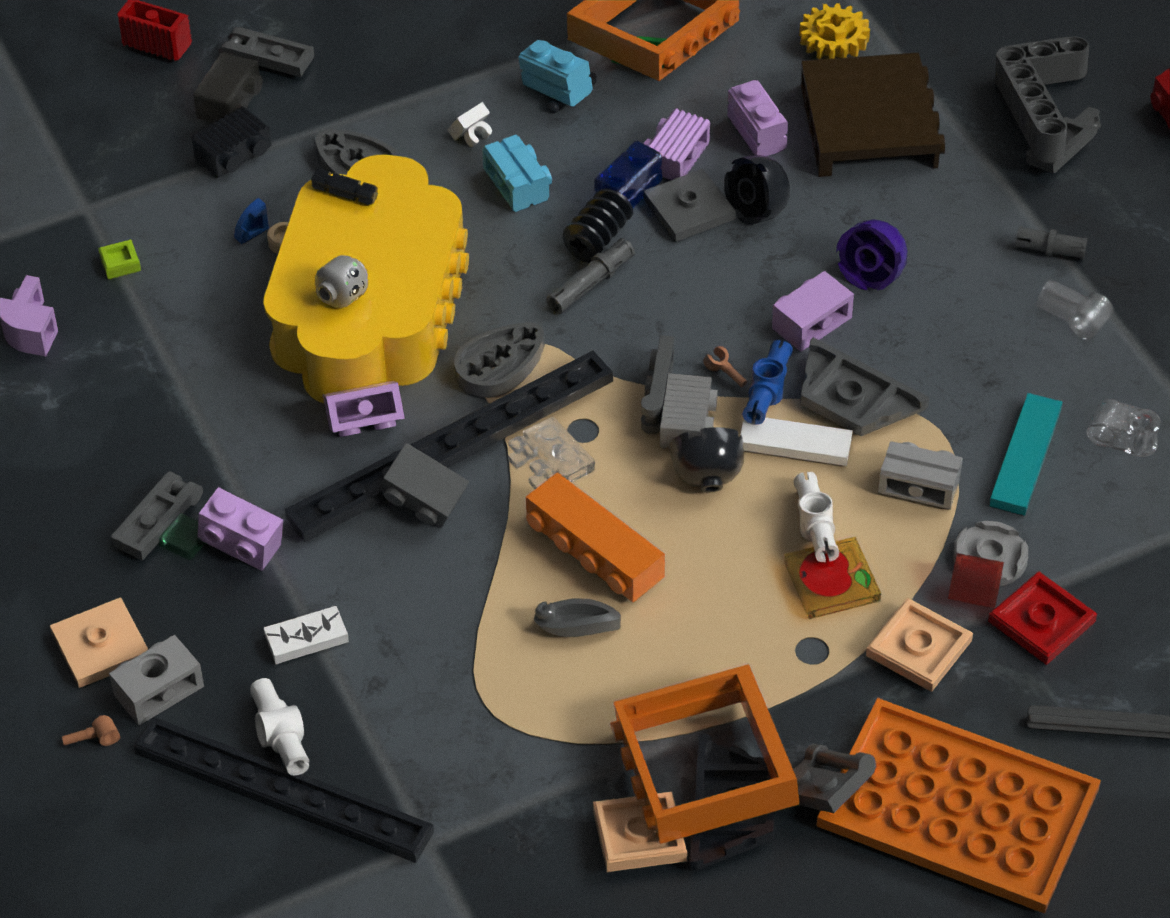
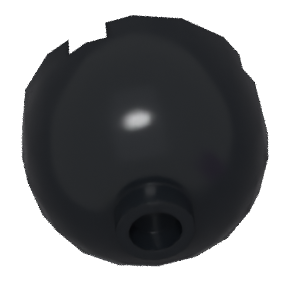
[724,155,790,225]
[670,427,744,493]

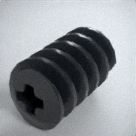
[562,189,633,263]

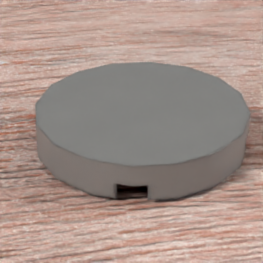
[953,521,1028,587]

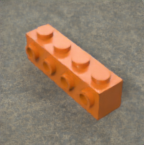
[526,472,665,603]

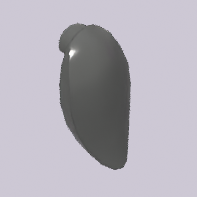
[534,598,621,637]

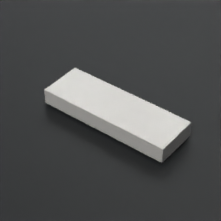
[740,416,853,466]

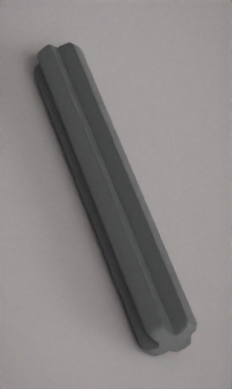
[1027,705,1170,739]

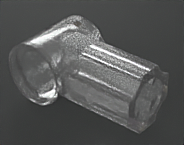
[1037,280,1114,339]

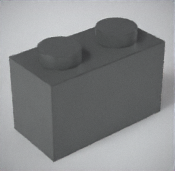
[378,443,469,528]

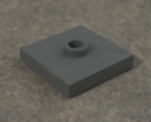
[643,168,736,242]

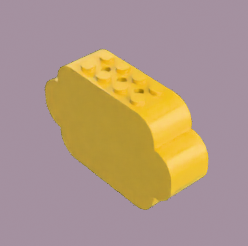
[263,155,469,403]

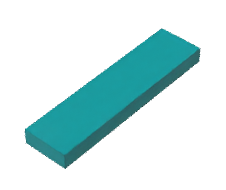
[989,393,1063,516]

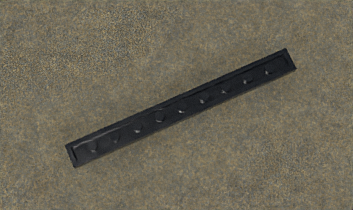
[284,350,613,542]

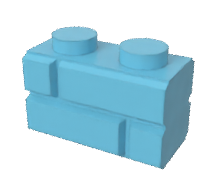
[518,40,593,107]
[482,134,552,212]

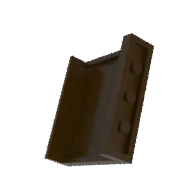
[800,52,945,177]

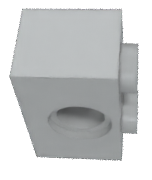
[109,634,204,725]

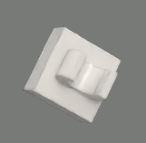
[447,102,492,148]

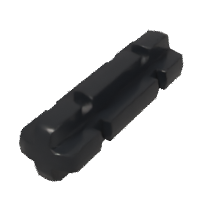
[311,169,378,205]

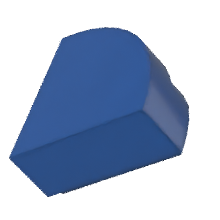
[234,198,269,244]

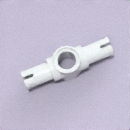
[794,472,839,562]
[250,678,309,776]

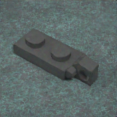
[1026,107,1101,174]

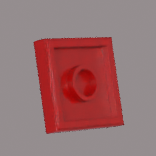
[988,571,1097,665]

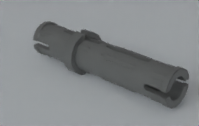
[546,238,635,314]

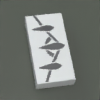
[264,606,349,664]

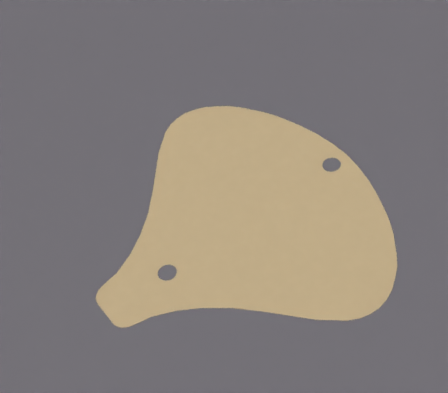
[473,344,959,744]

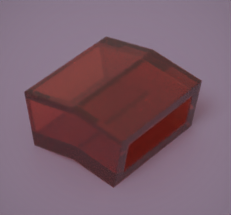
[948,553,1004,608]

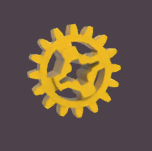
[799,3,870,59]

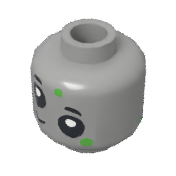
[315,255,368,309]

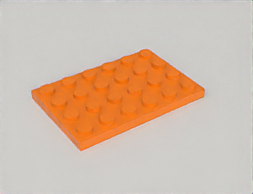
[817,698,1101,914]

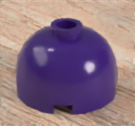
[836,219,908,290]

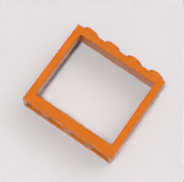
[567,0,740,81]
[610,664,799,844]

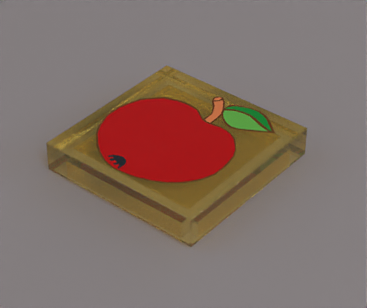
[784,537,881,619]

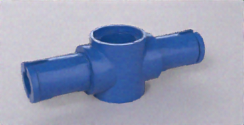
[742,340,793,425]

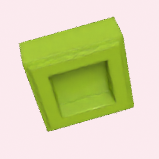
[98,239,141,280]

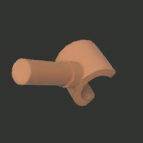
[703,346,747,388]
[62,715,120,746]

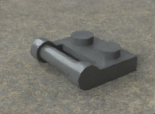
[793,743,876,813]

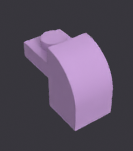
[0,275,58,356]

